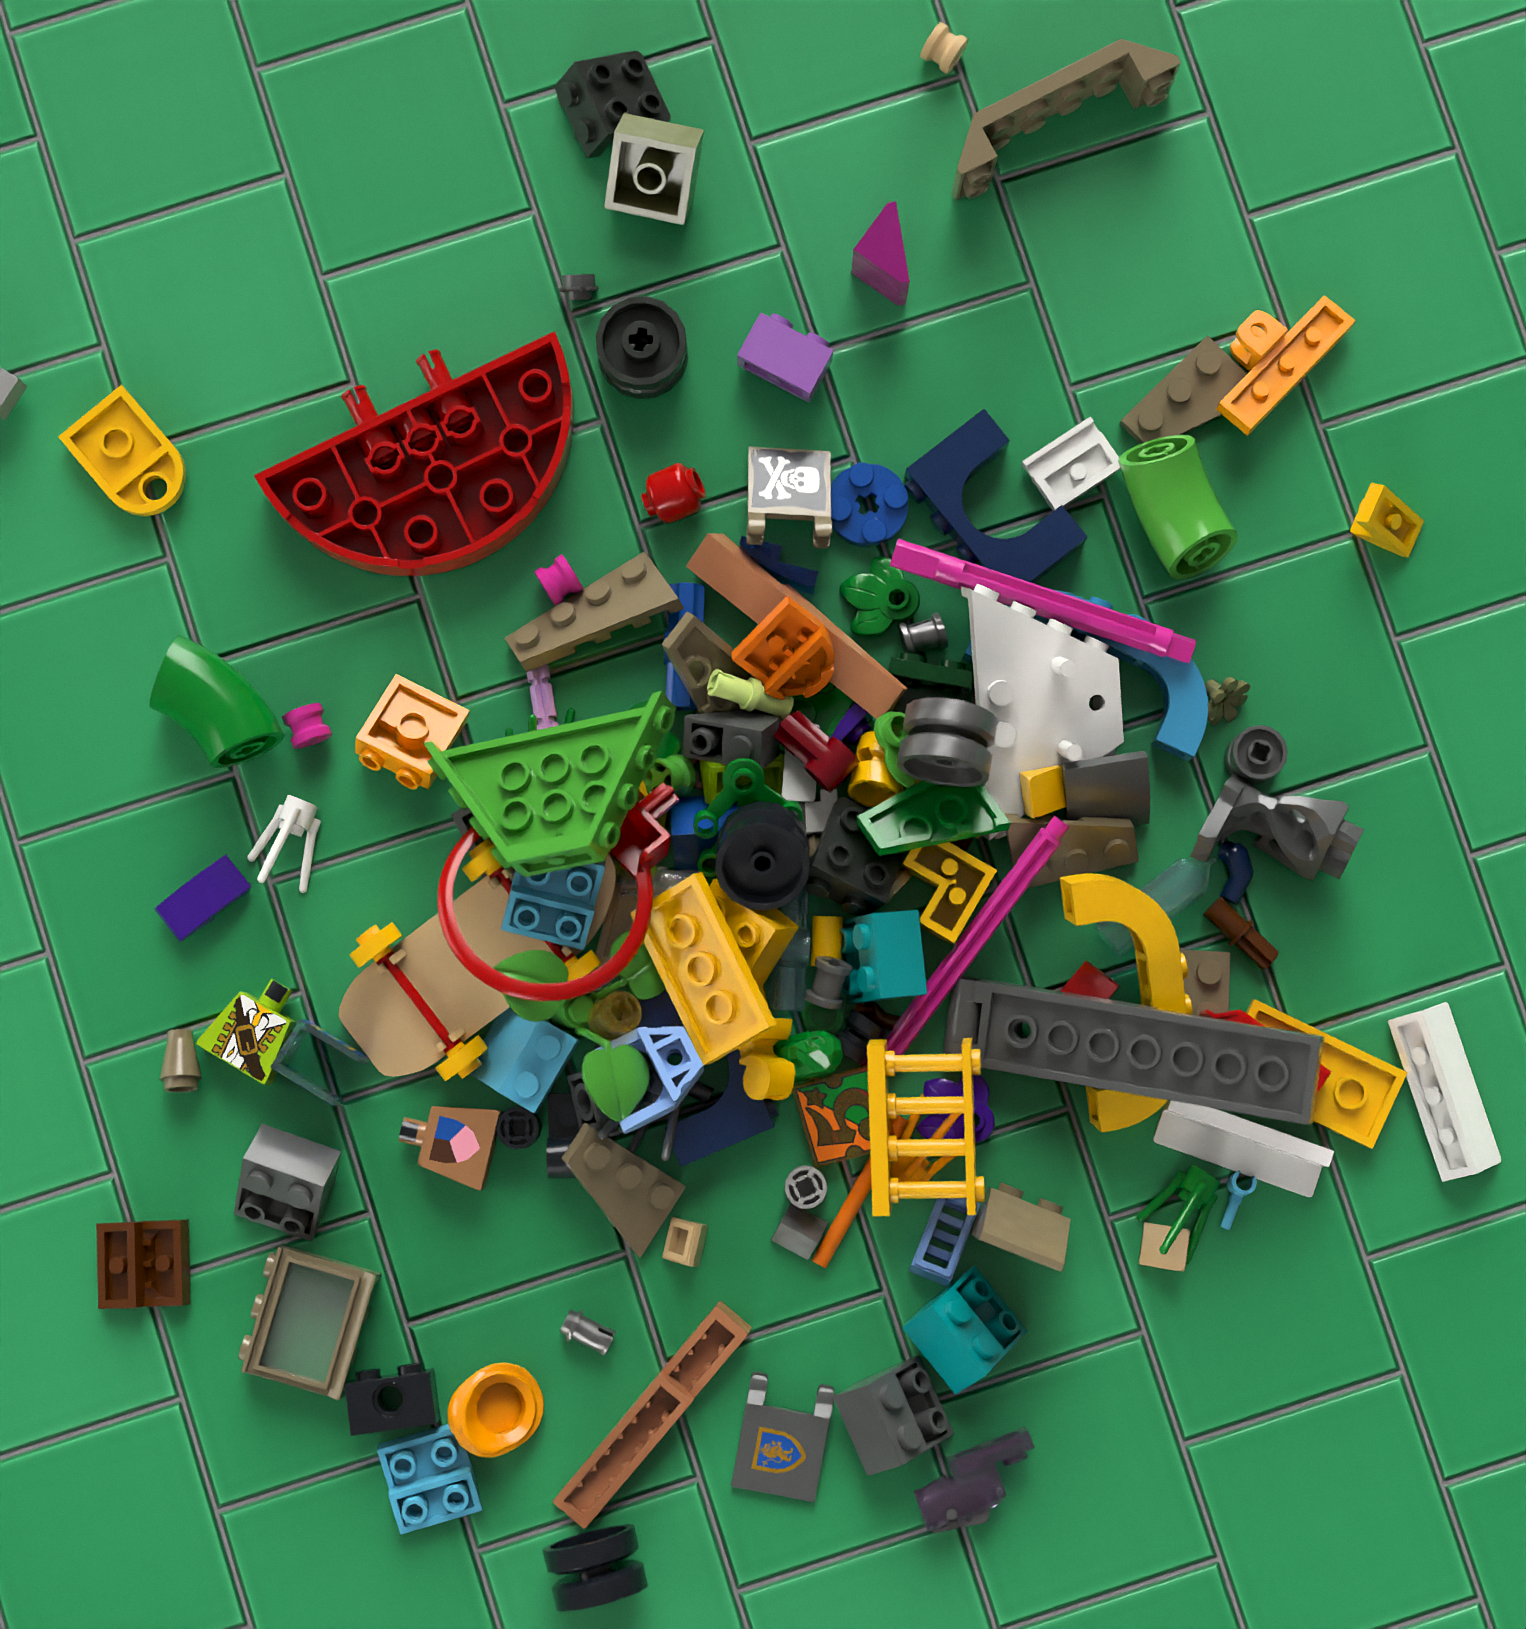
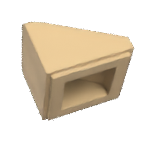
[1138,1222,1190,1272]

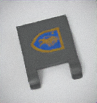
[731,1371,835,1502]

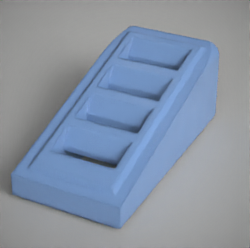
[909,1198,980,1286]

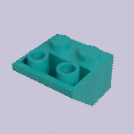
[840,910,927,1004]
[902,1265,1028,1395]

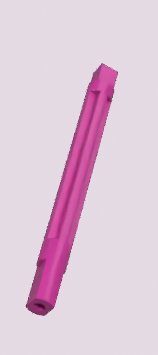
[889,538,1196,663]

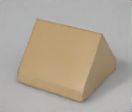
[662,1217,709,1267]

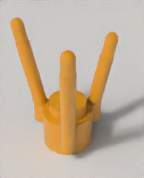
[891,1093,961,1182]

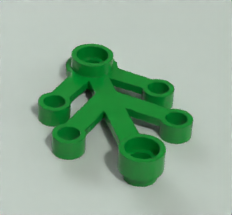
[693,758,803,877]

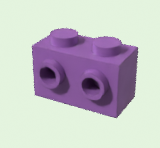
[737,312,834,403]

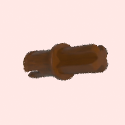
[1203,896,1279,970]

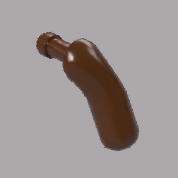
[855,1002,901,1031]

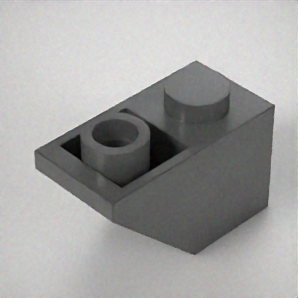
[683,710,781,769]

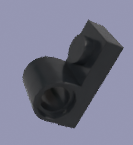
[547,1093,580,1179]

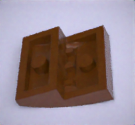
[96,1219,190,1309]

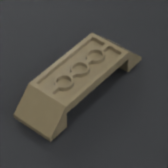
[952,39,1181,201]

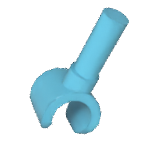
[1220,1170,1257,1230]

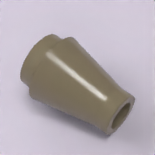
[159,1029,202,1093]

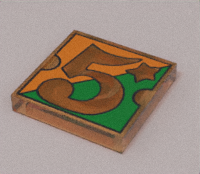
[792,1065,895,1168]

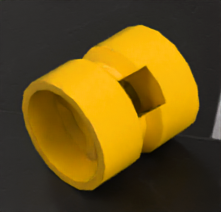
[847,731,904,808]

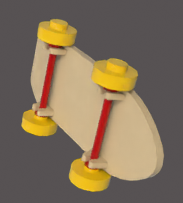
[338,838,617,1081]

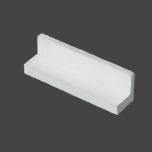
[1387,1002,1501,1182]
[1153,1100,1334,1197]

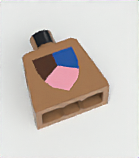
[399,1106,503,1190]

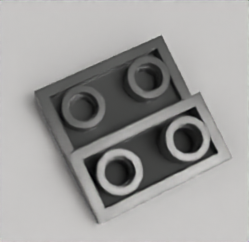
[1061,751,1150,826]

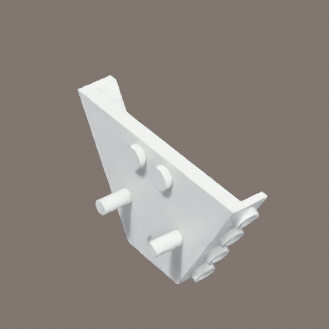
[961,584,1124,840]

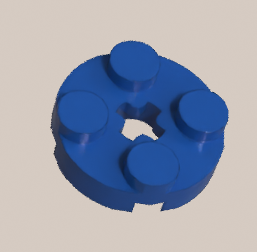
[831,462,908,547]

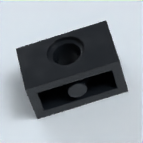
[344,1362,441,1436]

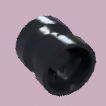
[835,1009,887,1067]
[496,1107,542,1149]

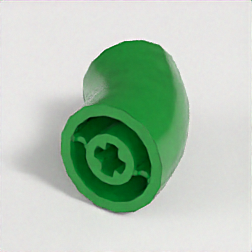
[149,635,285,768]

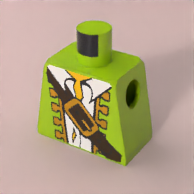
[196,979,297,1085]

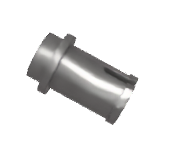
[559,1309,616,1356]

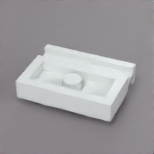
[1021,416,1121,511]

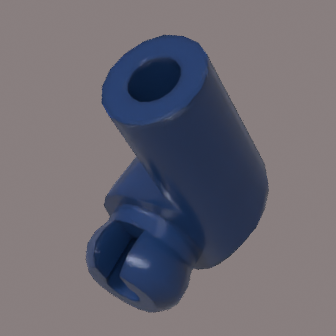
[1218,841,1254,905]

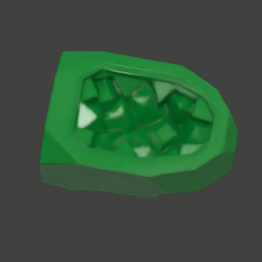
[773,1031,843,1083]

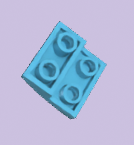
[501,861,606,950]
[377,1424,483,1535]

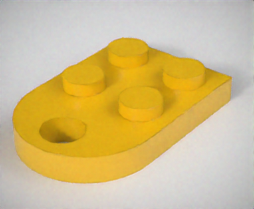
[58,384,186,516]

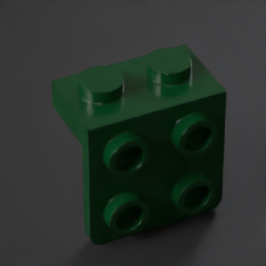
[888,653,974,714]

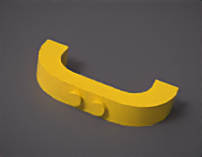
[1060,873,1193,1132]

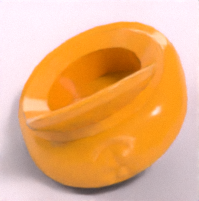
[447,1362,544,1458]

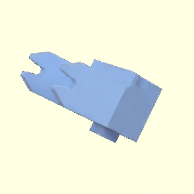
[595,1026,704,1134]

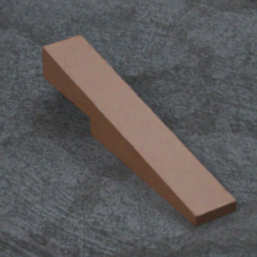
[686,533,908,719]
[552,1300,752,1530]

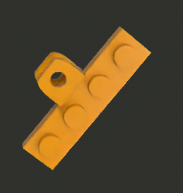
[1216,295,1356,436]

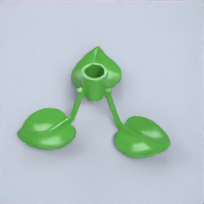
[493,929,666,1123]

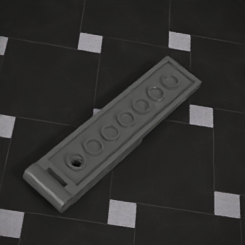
[942,976,1324,1125]

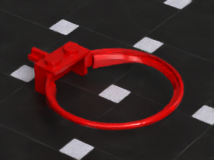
[437,783,680,1001]

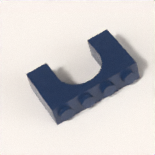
[904,409,1088,584]
[616,989,779,1167]

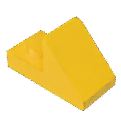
[1350,483,1424,558]

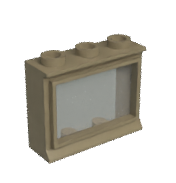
[238,1245,382,1400]

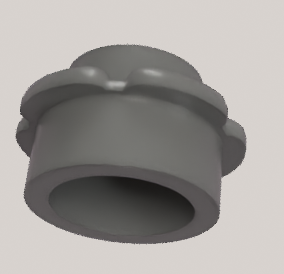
[559,274,599,300]

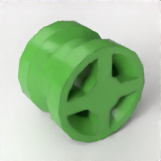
[643,754,696,796]

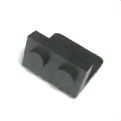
[554,50,671,158]
[804,797,905,916]

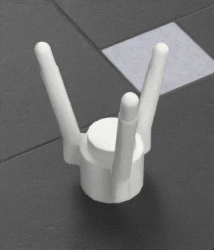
[247,795,322,893]

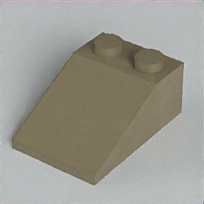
[970,1182,1071,1272]

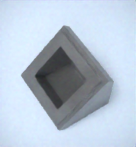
[771,1203,828,1260]

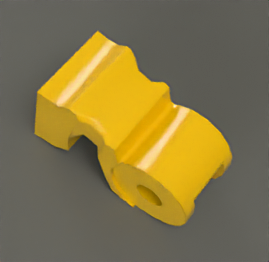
[738,1018,795,1100]

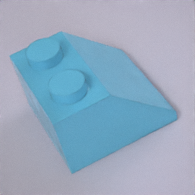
[470,1007,580,1113]

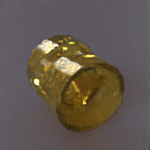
[588,991,642,1040]

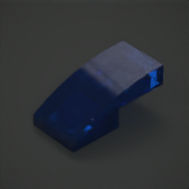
[740,536,818,595]

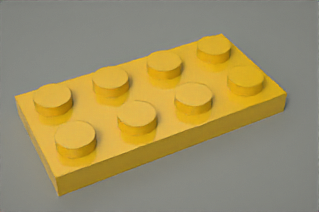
[630,873,777,1065]
[1246,999,1407,1149]

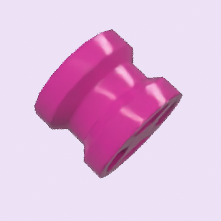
[534,554,583,606]
[282,703,333,749]

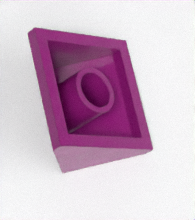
[851,201,910,306]

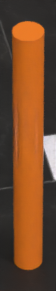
[811,1115,909,1269]

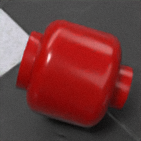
[641,463,706,524]

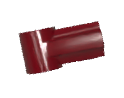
[774,710,860,793]

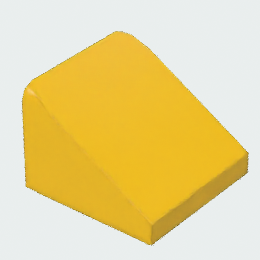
[1019,765,1066,818]

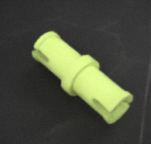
[707,669,794,719]

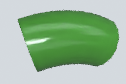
[1118,435,1238,580]

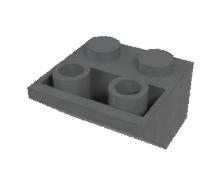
[233,1124,341,1241]
[833,1355,954,1476]

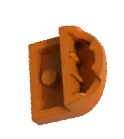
[731,595,834,700]

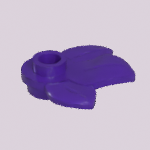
[917,1075,995,1143]

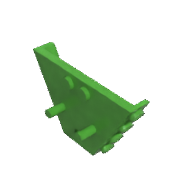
[423,691,676,877]

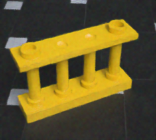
[867,1038,985,1216]

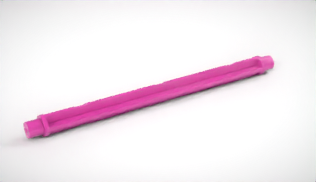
[858,816,1069,1096]

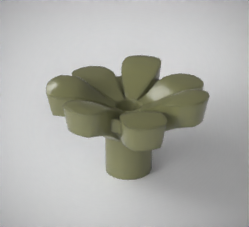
[1205,677,1251,725]

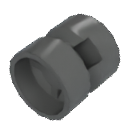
[1224,725,1288,785]

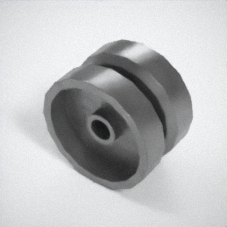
[897,698,998,787]

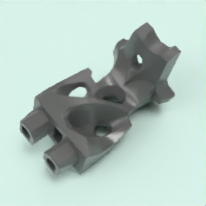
[1190,774,1364,881]

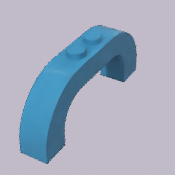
[962,590,1208,761]

